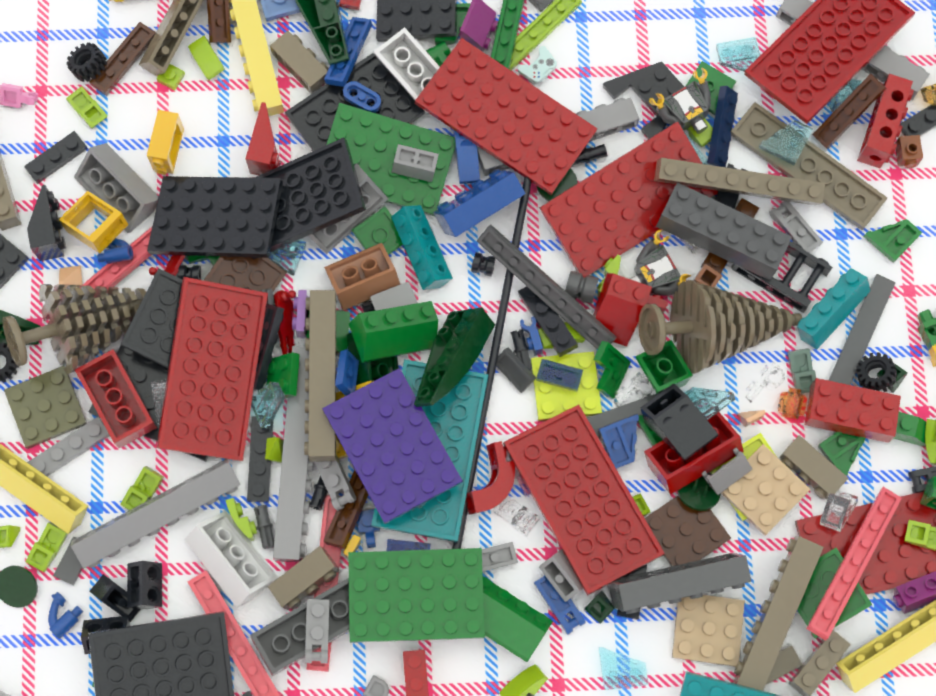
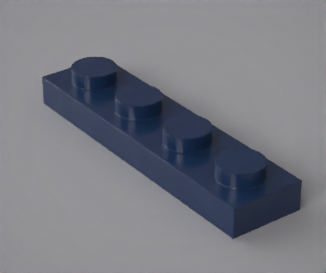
[707,86,738,167]

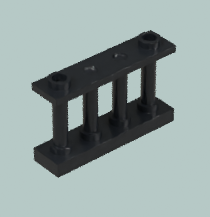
[732,241,833,313]

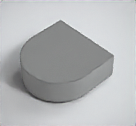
[363,675,389,696]

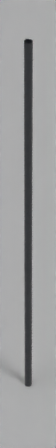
[452,177,532,549]

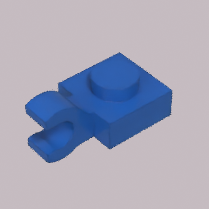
[520,316,543,356]
[357,509,380,548]

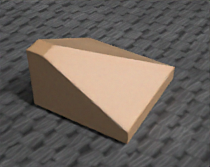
[59,265,83,289]
[737,410,766,427]

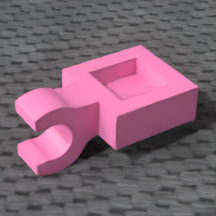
[0,83,38,108]

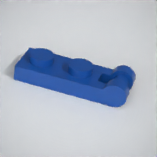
[534,575,586,635]

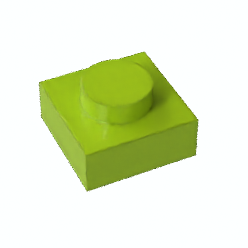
[156,64,185,91]

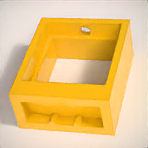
[146,110,184,175]
[59,191,128,254]

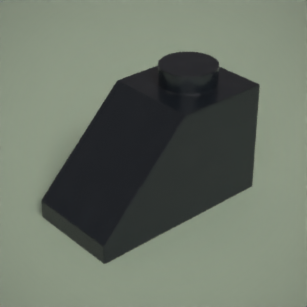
[89,574,141,622]

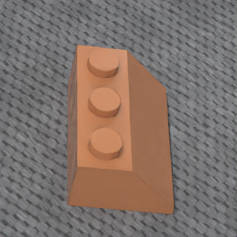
[324,243,400,311]

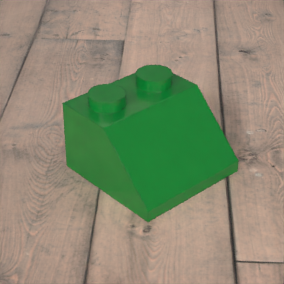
[635,340,693,394]

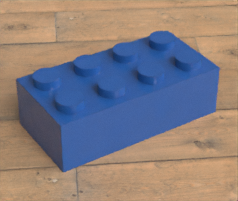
[433,169,526,237]

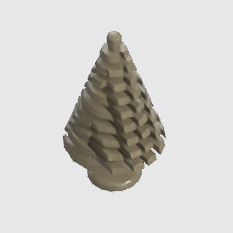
[638,280,802,374]
[2,284,146,374]

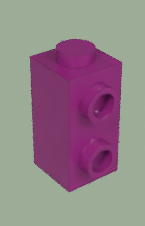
[893,571,936,614]

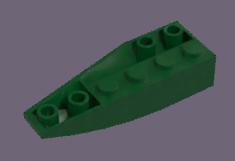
[295,0,350,65]
[414,307,495,407]

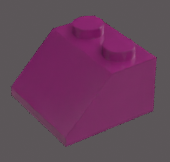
[460,0,498,52]

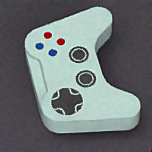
[518,46,557,84]

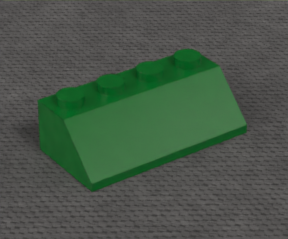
[348,301,439,363]
[483,576,553,662]

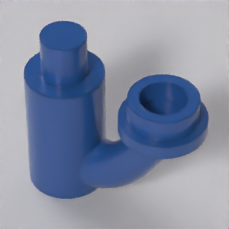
[97,238,133,264]
[48,591,84,639]

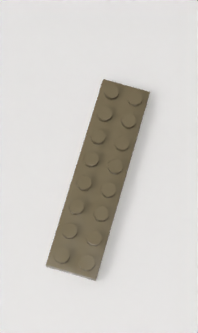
[730,102,888,231]

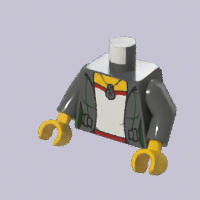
[649,68,711,134]
[629,230,691,296]

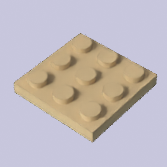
[721,444,811,536]
[672,595,745,667]

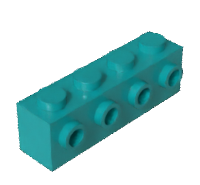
[391,205,453,290]
[797,268,871,350]

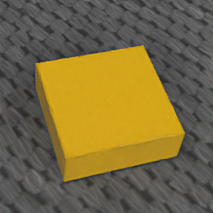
[343,534,362,558]

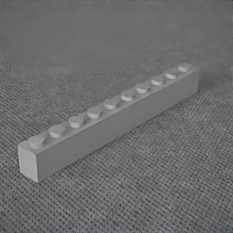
[273,346,314,563]

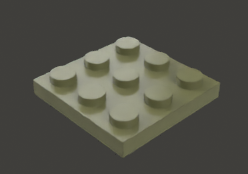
[4,365,87,449]

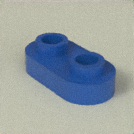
[343,81,381,113]

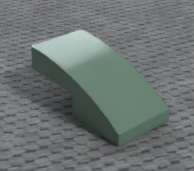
[787,348,816,395]

